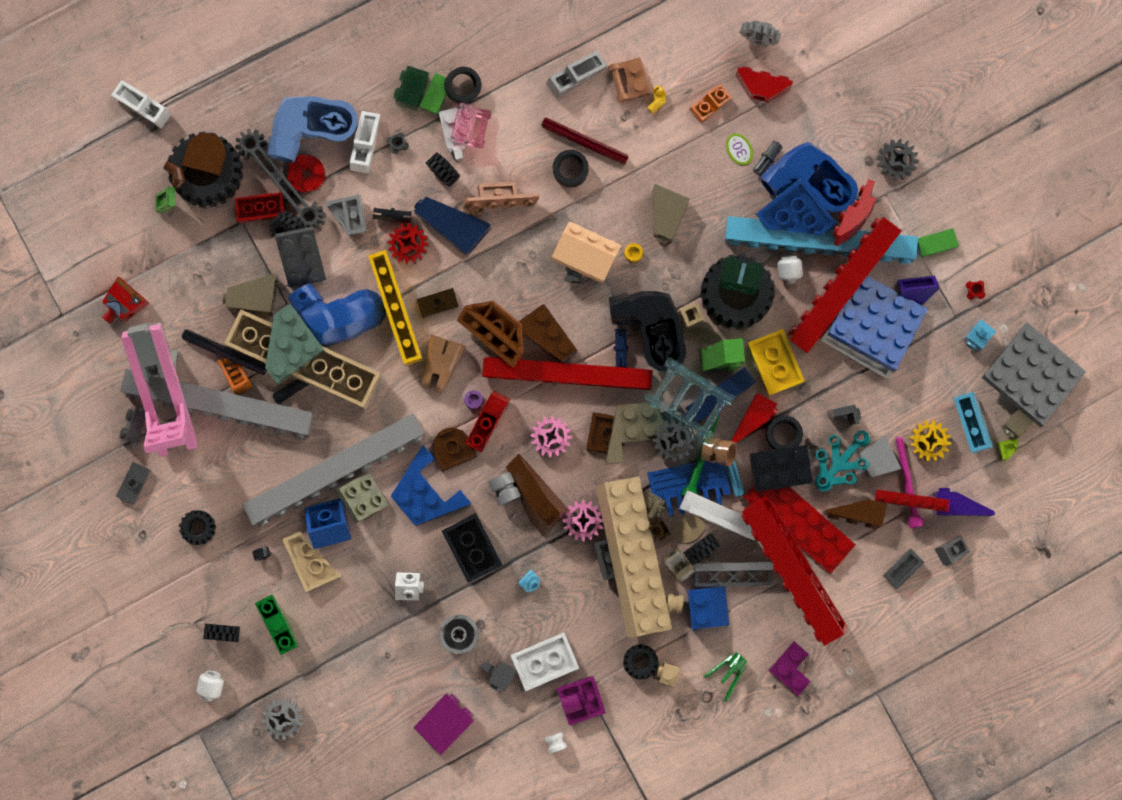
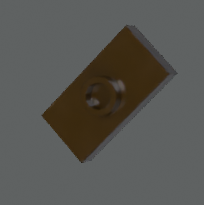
[417,288,459,318]

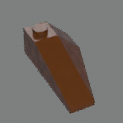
[506,454,570,536]

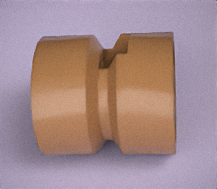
[701,436,737,467]

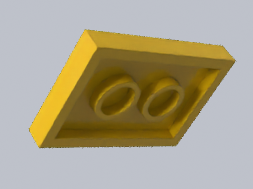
[747,329,805,396]

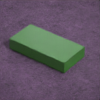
[420,73,453,115]
[155,187,175,213]
[917,228,959,258]

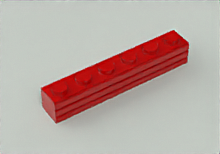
[875,489,950,512]

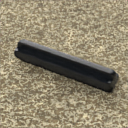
[272,379,309,404]

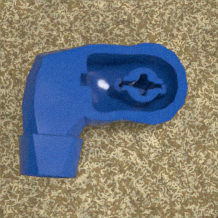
[760,142,858,212]
[288,284,386,347]

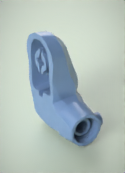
[267,96,357,162]

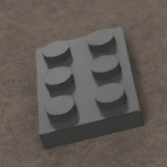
[275,226,326,287]

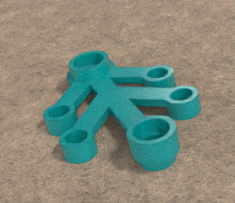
[814,430,871,492]

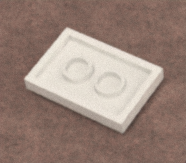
[511,632,579,691]

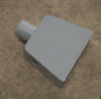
[852,436,901,478]

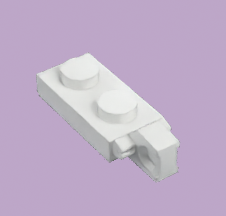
[439,108,466,162]

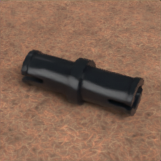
[373,207,412,223]

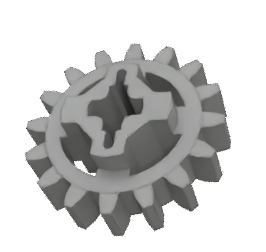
[739,20,781,47]
[261,697,305,740]

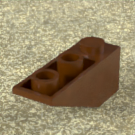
[823,499,887,530]

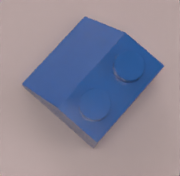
[305,498,351,549]
[687,587,729,629]

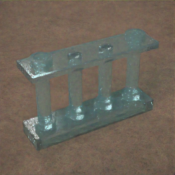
[644,358,736,439]

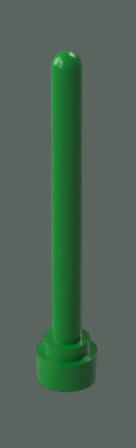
[681,412,719,498]

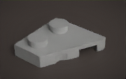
[325,194,368,236]

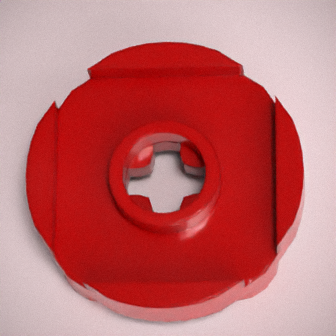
[287,154,326,193]

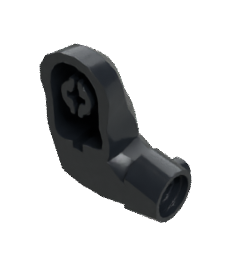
[609,291,687,372]

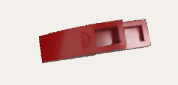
[833,179,877,246]

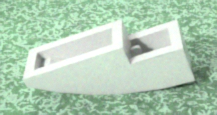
[111,80,172,129]
[350,111,380,174]

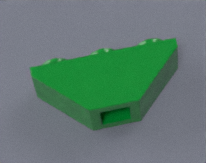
[255,594,299,655]

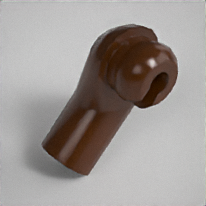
[163,161,185,188]

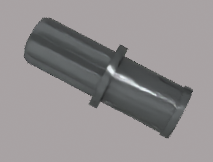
[753,140,783,176]

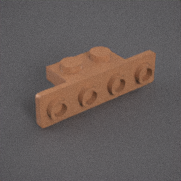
[462,182,539,211]

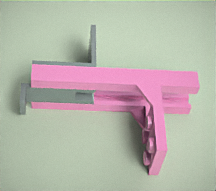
[121,322,198,457]

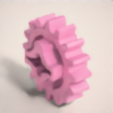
[530,416,572,458]
[562,500,603,542]

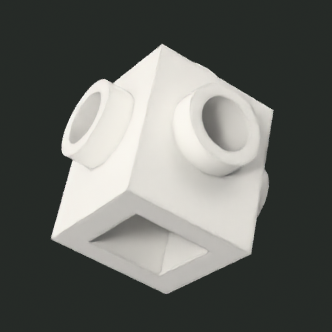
[395,572,424,601]

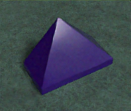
[897,275,939,305]

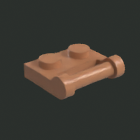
[608,57,650,103]

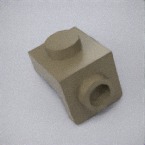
[662,548,695,582]

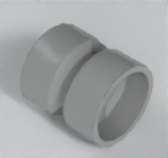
[488,472,522,507]

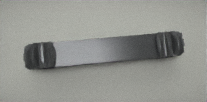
[235,129,326,231]

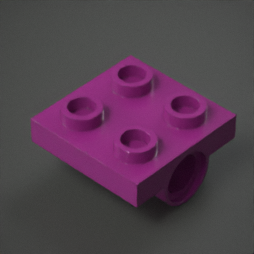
[557,676,606,725]

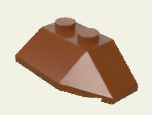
[457,300,523,367]

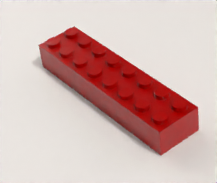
[741,494,848,646]

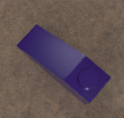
[933,488,995,516]

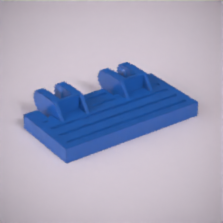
[647,461,731,517]

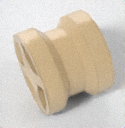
[666,593,684,614]

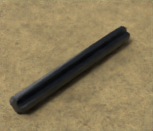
[182,329,267,375]

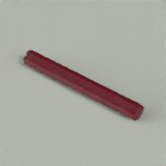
[541,117,629,165]

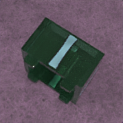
[717,256,764,296]

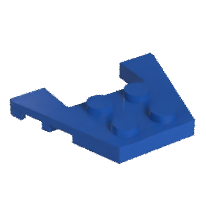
[391,445,471,526]

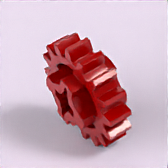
[387,223,429,265]

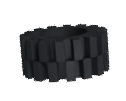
[426,152,460,187]
[269,211,306,240]
[179,510,216,545]
[683,533,720,565]
[203,623,240,642]
[623,644,659,680]

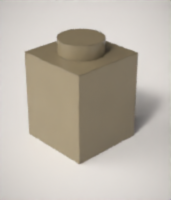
[1001,408,1033,439]

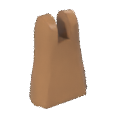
[422,335,466,393]

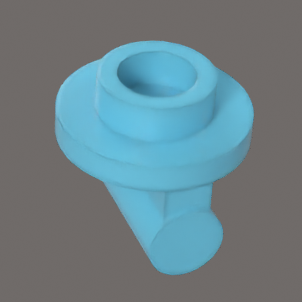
[518,569,540,592]

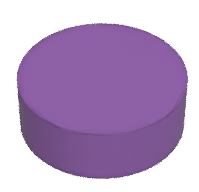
[464,390,484,410]

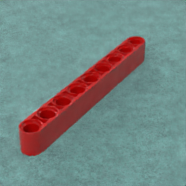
[482,357,653,390]

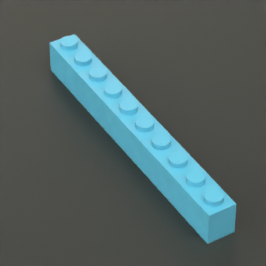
[724,216,918,265]

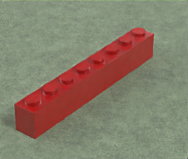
[788,217,902,354]

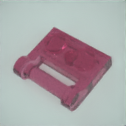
[450,102,492,148]

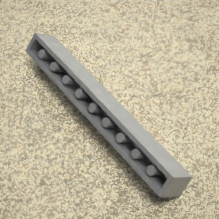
[120,369,315,439]
[242,414,425,527]

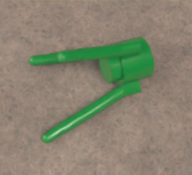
[704,652,747,702]

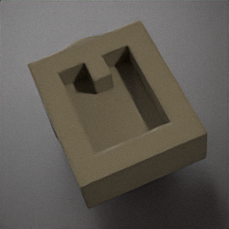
[643,490,666,519]

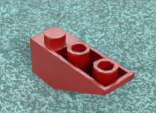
[465,390,511,453]

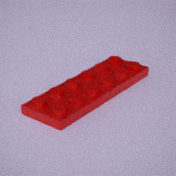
[743,485,856,574]

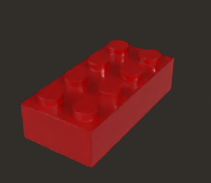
[235,192,285,223]

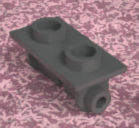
[119,406,146,447]

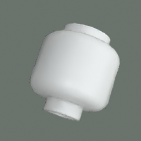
[777,255,803,284]
[196,671,224,701]

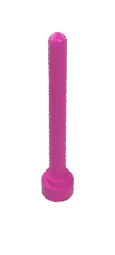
[896,437,925,528]

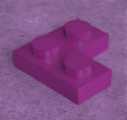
[768,641,811,696]

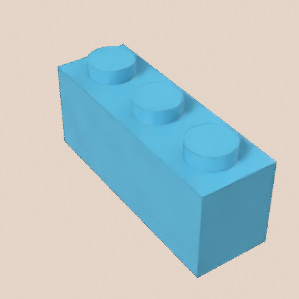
[954,392,994,453]

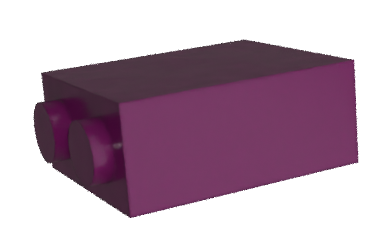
[413,693,474,755]

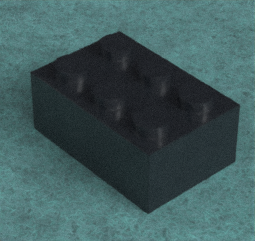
[442,513,503,583]

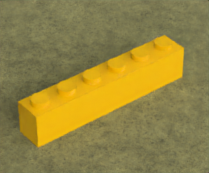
[368,250,423,367]

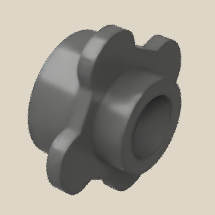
[387,132,409,154]

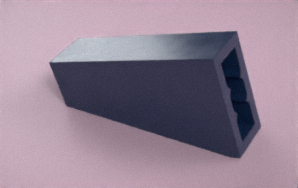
[414,197,492,257]
[684,367,756,425]

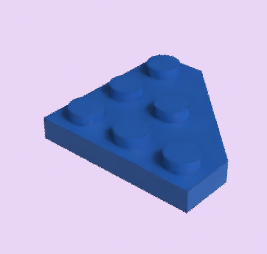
[755,178,836,235]

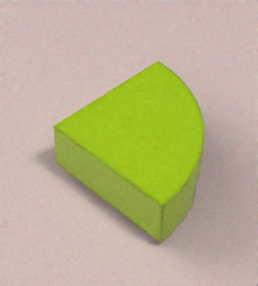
[997,439,1018,461]

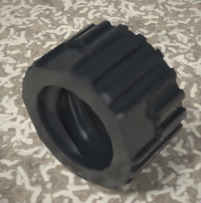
[252,546,271,561]

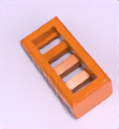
[217,358,253,395]

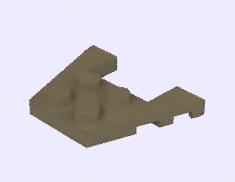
[605,402,679,465]

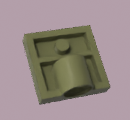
[336,473,388,523]

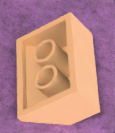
[551,221,621,284]

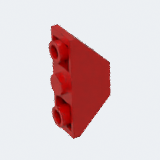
[736,66,793,103]

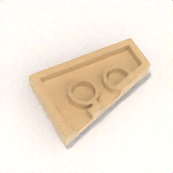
[282,532,341,593]

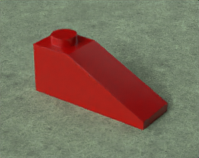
[731,393,778,443]

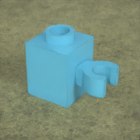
[963,319,996,351]

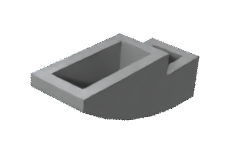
[546,51,607,98]

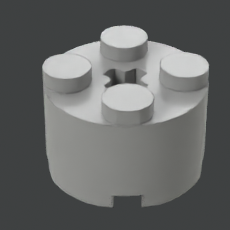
[439,615,479,654]

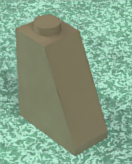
[652,184,690,244]
[223,274,278,315]

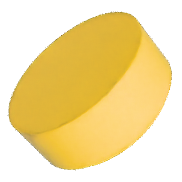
[624,243,643,263]

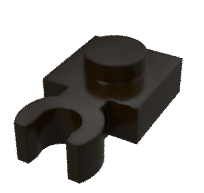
[649,518,671,540]

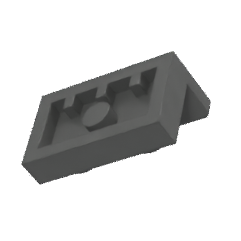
[827,405,861,426]

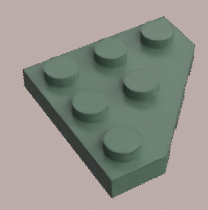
[265,303,324,384]

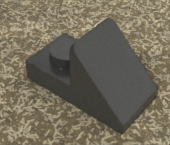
[935,535,970,566]

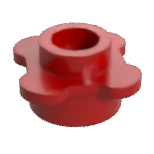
[965,280,986,300]

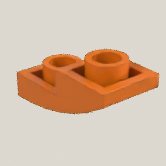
[689,83,732,123]

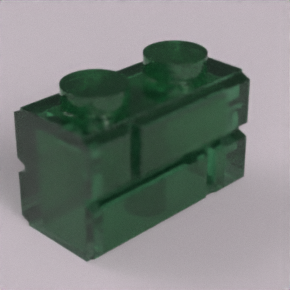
[393,66,430,112]

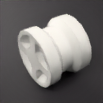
[544,732,567,754]

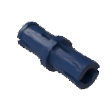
[613,329,628,368]

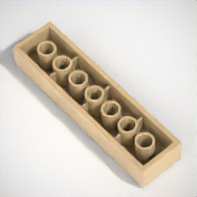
[224,310,382,410]
[596,476,672,638]

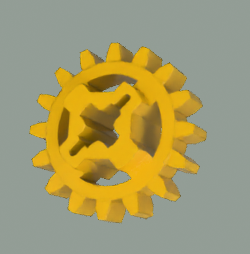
[908,420,951,462]

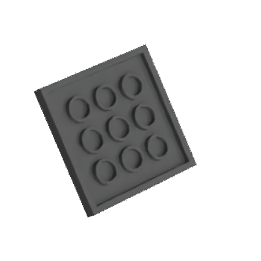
[981,322,1086,427]

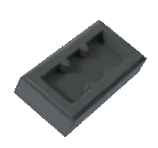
[116,462,151,505]
[883,548,924,589]

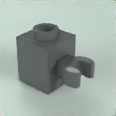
[480,661,517,693]

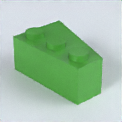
[700,338,745,373]

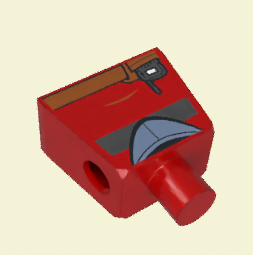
[102,276,149,325]

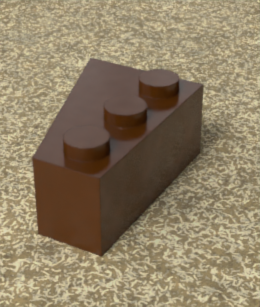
[519,304,577,363]

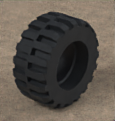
[167,132,243,208]
[700,254,775,330]

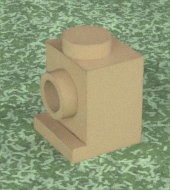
[679,302,705,330]
[655,661,680,686]

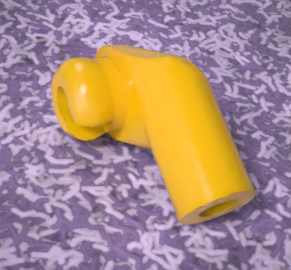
[647,86,666,114]

